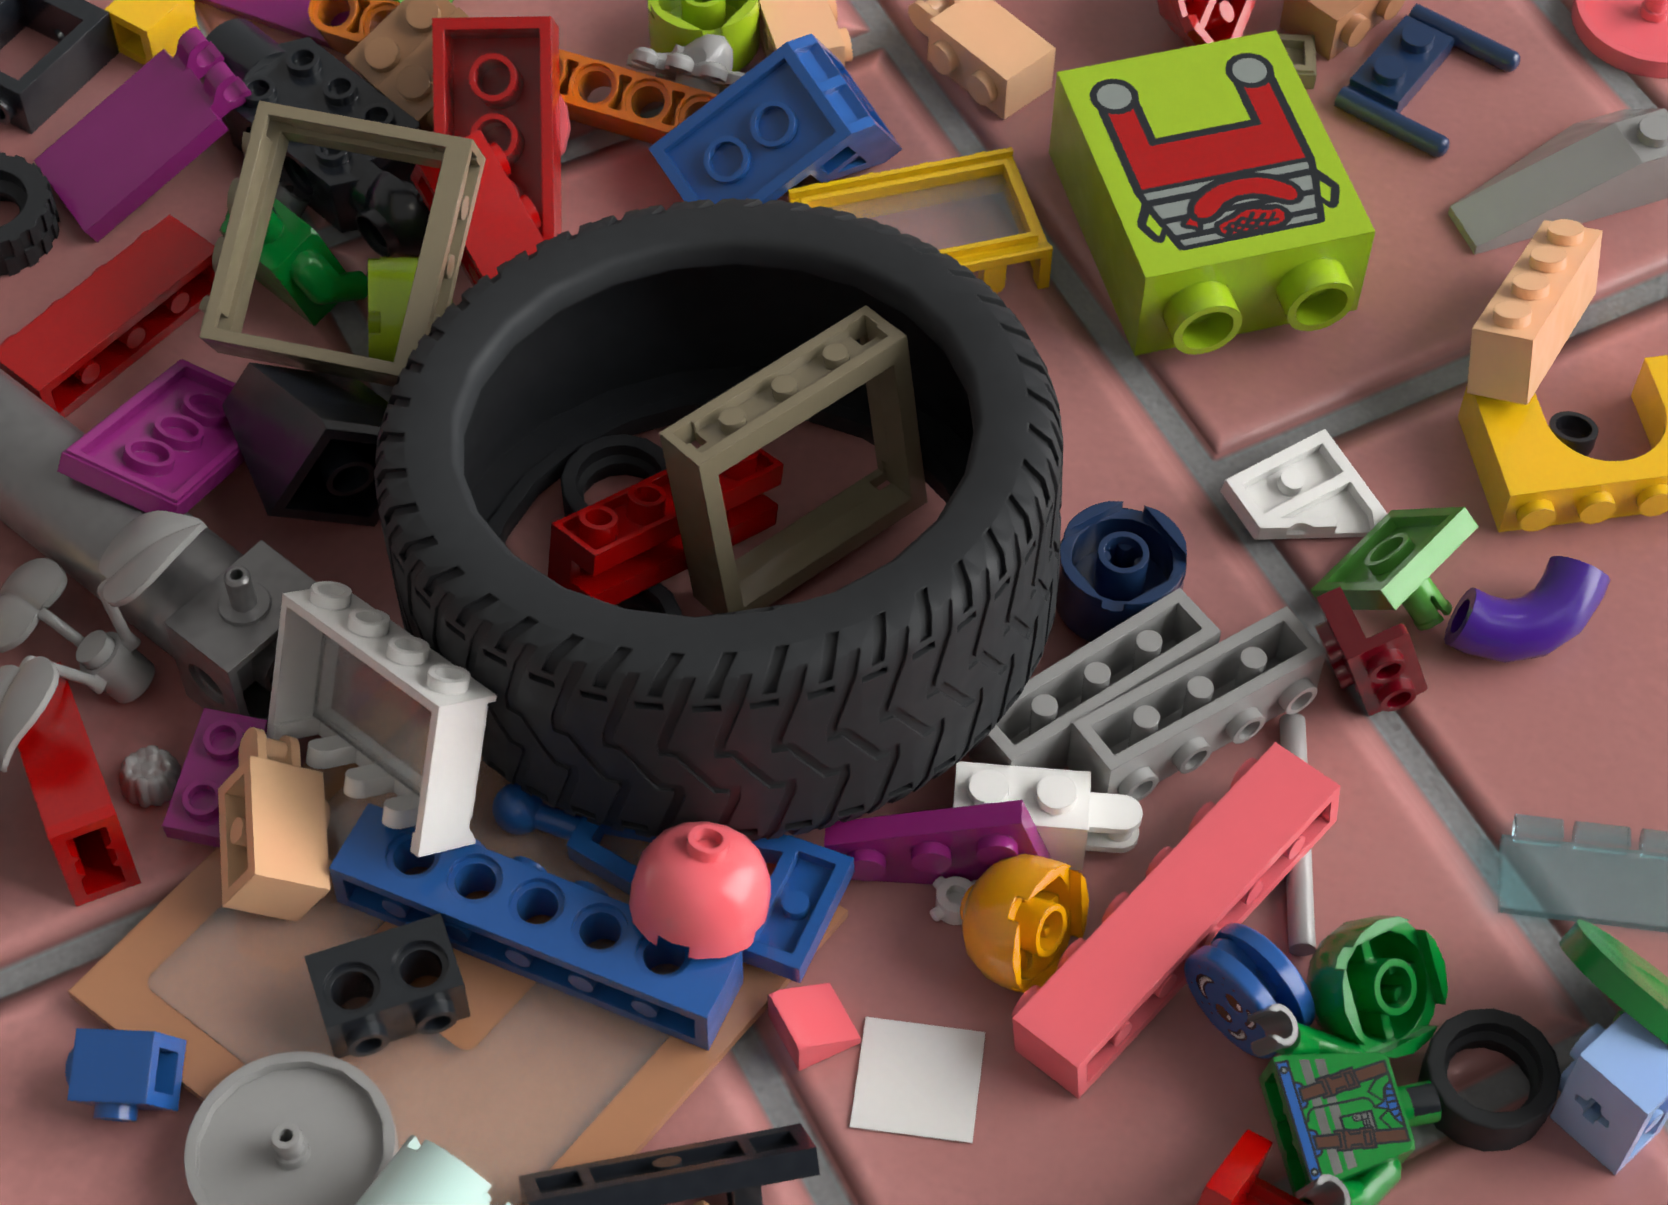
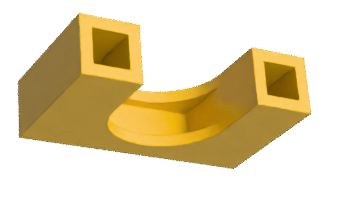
[1458,355,1668,532]

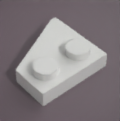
[1220,429,1388,540]

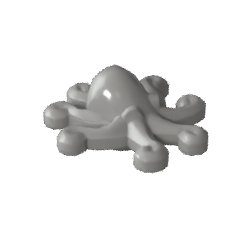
[626,34,745,95]

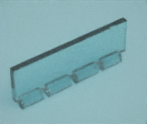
[1498,814,1668,933]

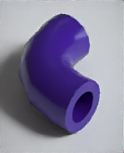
[1444,556,1610,663]

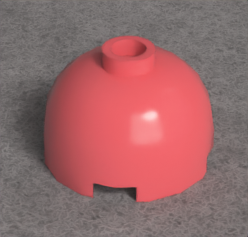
[629,821,771,959]

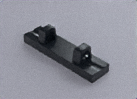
[518,1123,820,1205]

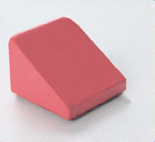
[768,983,861,1071]

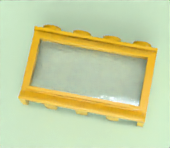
[788,147,1053,293]

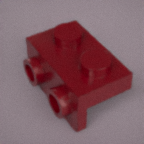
[1314,586,1428,716]

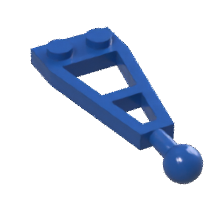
[492,783,855,983]

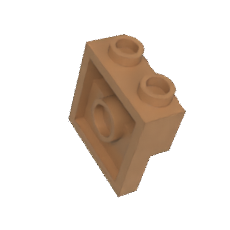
[345,0,469,132]

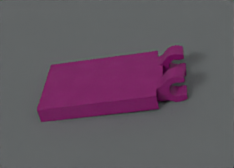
[34,26,252,243]

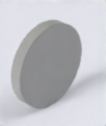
[184,1051,399,1205]

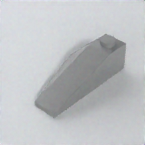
[1448,108,1668,255]

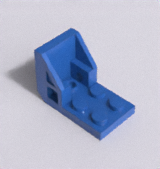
[648,33,902,204]

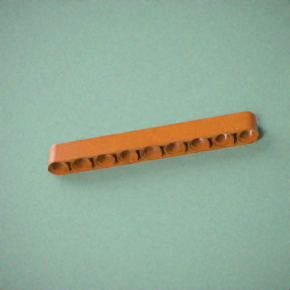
[308,0,717,144]

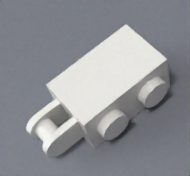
[953,761,1143,870]

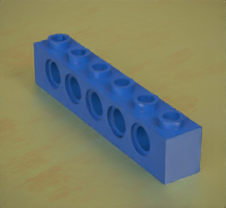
[329,803,744,1051]

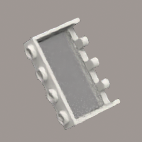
[266,581,497,857]

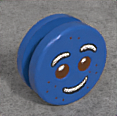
[1184,923,1315,1059]

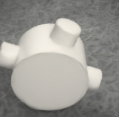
[930,876,977,925]

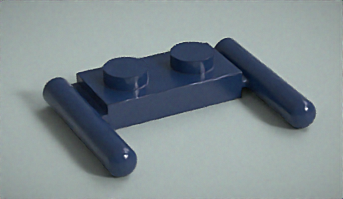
[1334,3,1520,157]

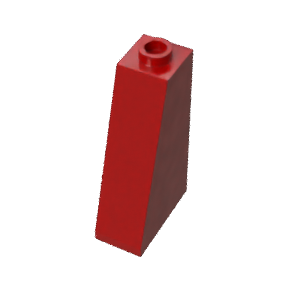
[17,661,141,907]

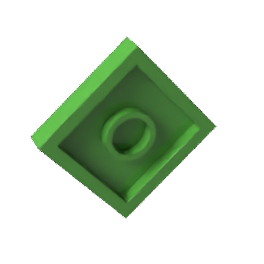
[1310,507,1479,631]

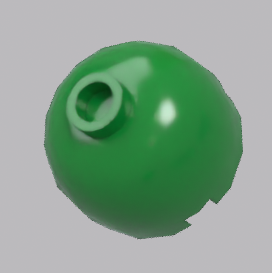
[1306,915,1448,1058]

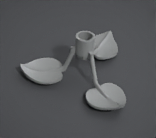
[0,510,208,773]

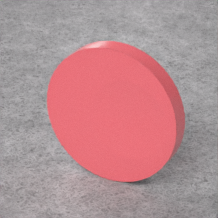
[1571,0,1668,78]

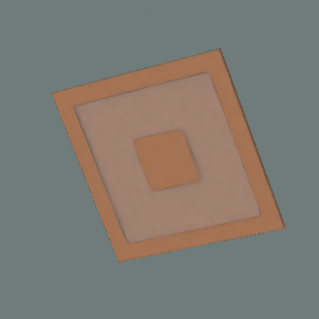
[68,681,848,1205]

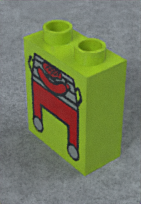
[1049,30,1376,356]

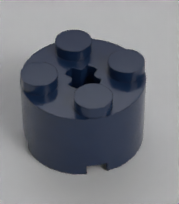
[1056,501,1187,642]

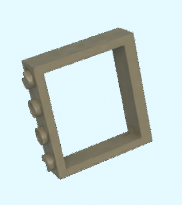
[199,101,486,387]
[659,305,928,614]

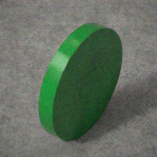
[1559,919,1668,1045]

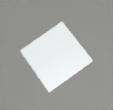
[850,1017,986,1143]

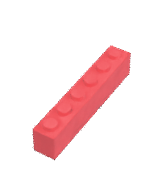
[1012,742,1340,1099]

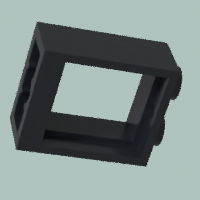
[0,0,119,134]

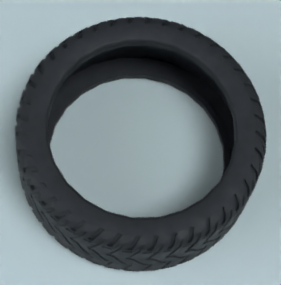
[374,198,1064,841]

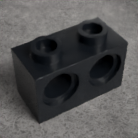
[304,913,471,1058]

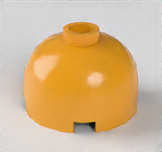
[960,854,1089,993]

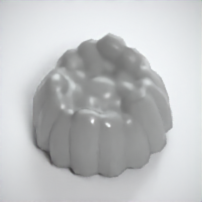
[118,745,181,808]

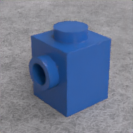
[65,1028,187,1122]

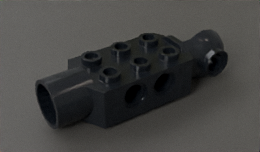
[199,18,430,257]

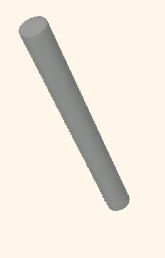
[1279,713,1316,956]

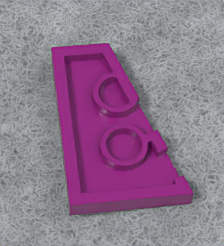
[824,800,1052,885]

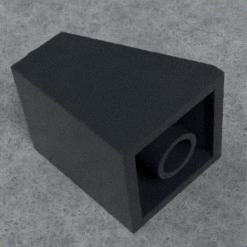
[222,362,388,527]

